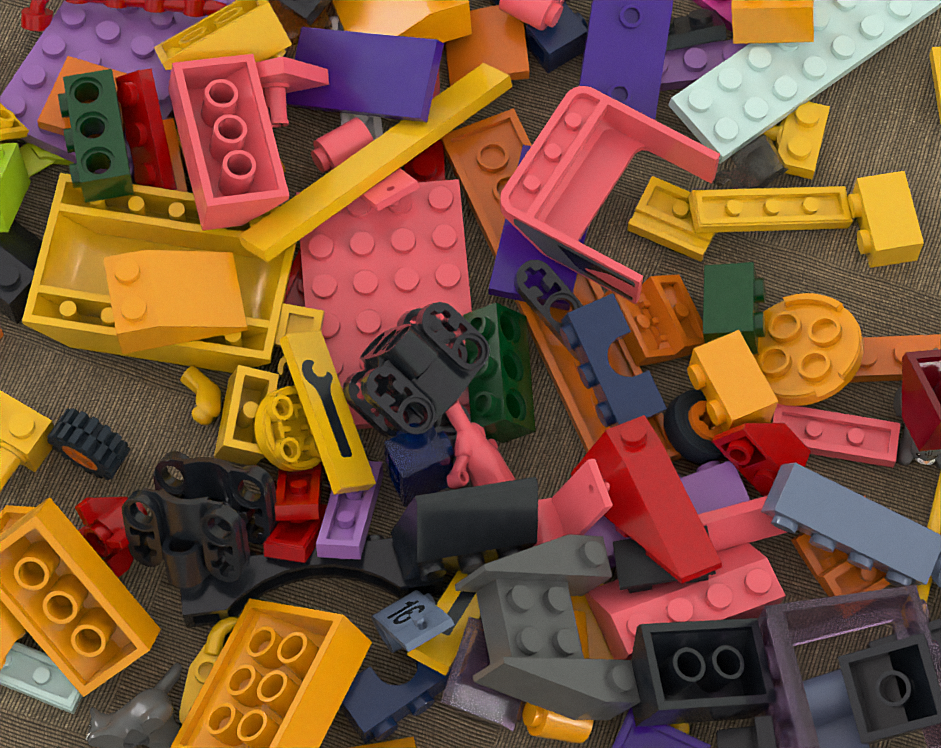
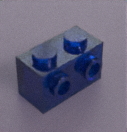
[384,423,454,507]

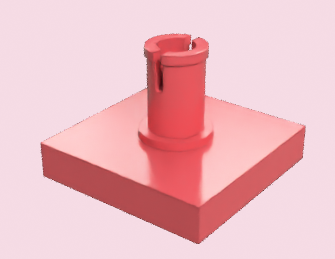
[255,57,329,128]

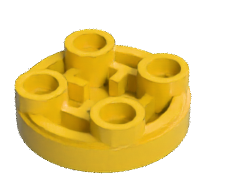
[254,386,322,472]

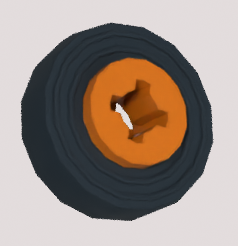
[664,389,725,464]

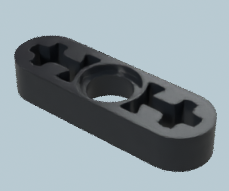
[514,260,584,361]

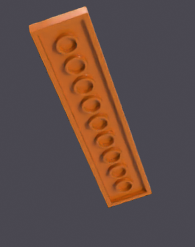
[440,108,681,462]

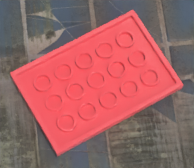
[296,179,472,429]

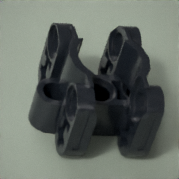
[343,302,490,438]
[122,451,279,588]

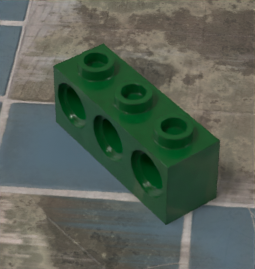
[58,69,134,203]
[463,302,536,443]

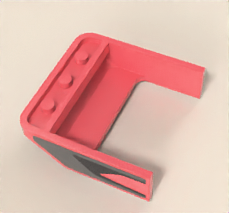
[500,86,720,304]

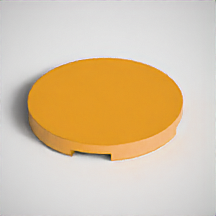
[753,293,864,406]

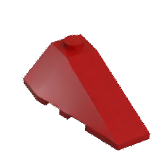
[570,415,722,584]

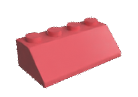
[168,54,290,231]
[585,543,786,660]

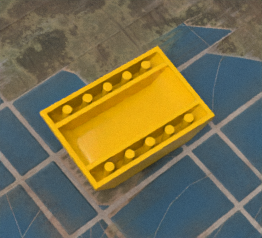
[22,173,296,373]

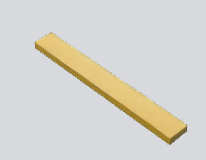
[239,63,513,262]

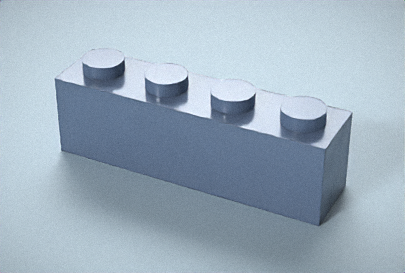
[761,463,941,589]

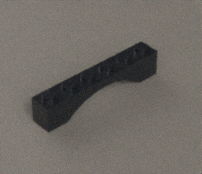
[180,535,443,628]

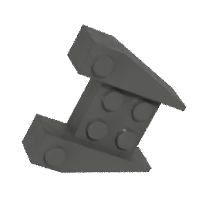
[455,534,640,720]

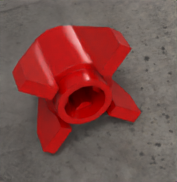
[75,496,148,578]

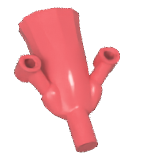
[445,400,516,490]

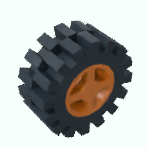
[47,408,131,480]

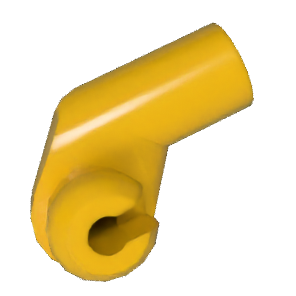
[180,366,222,426]

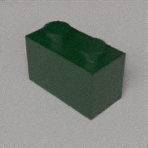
[703,262,766,354]

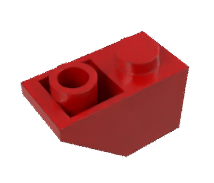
[712,423,811,497]

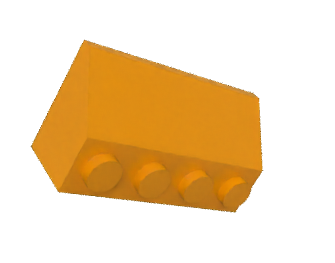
[0,497,161,697]

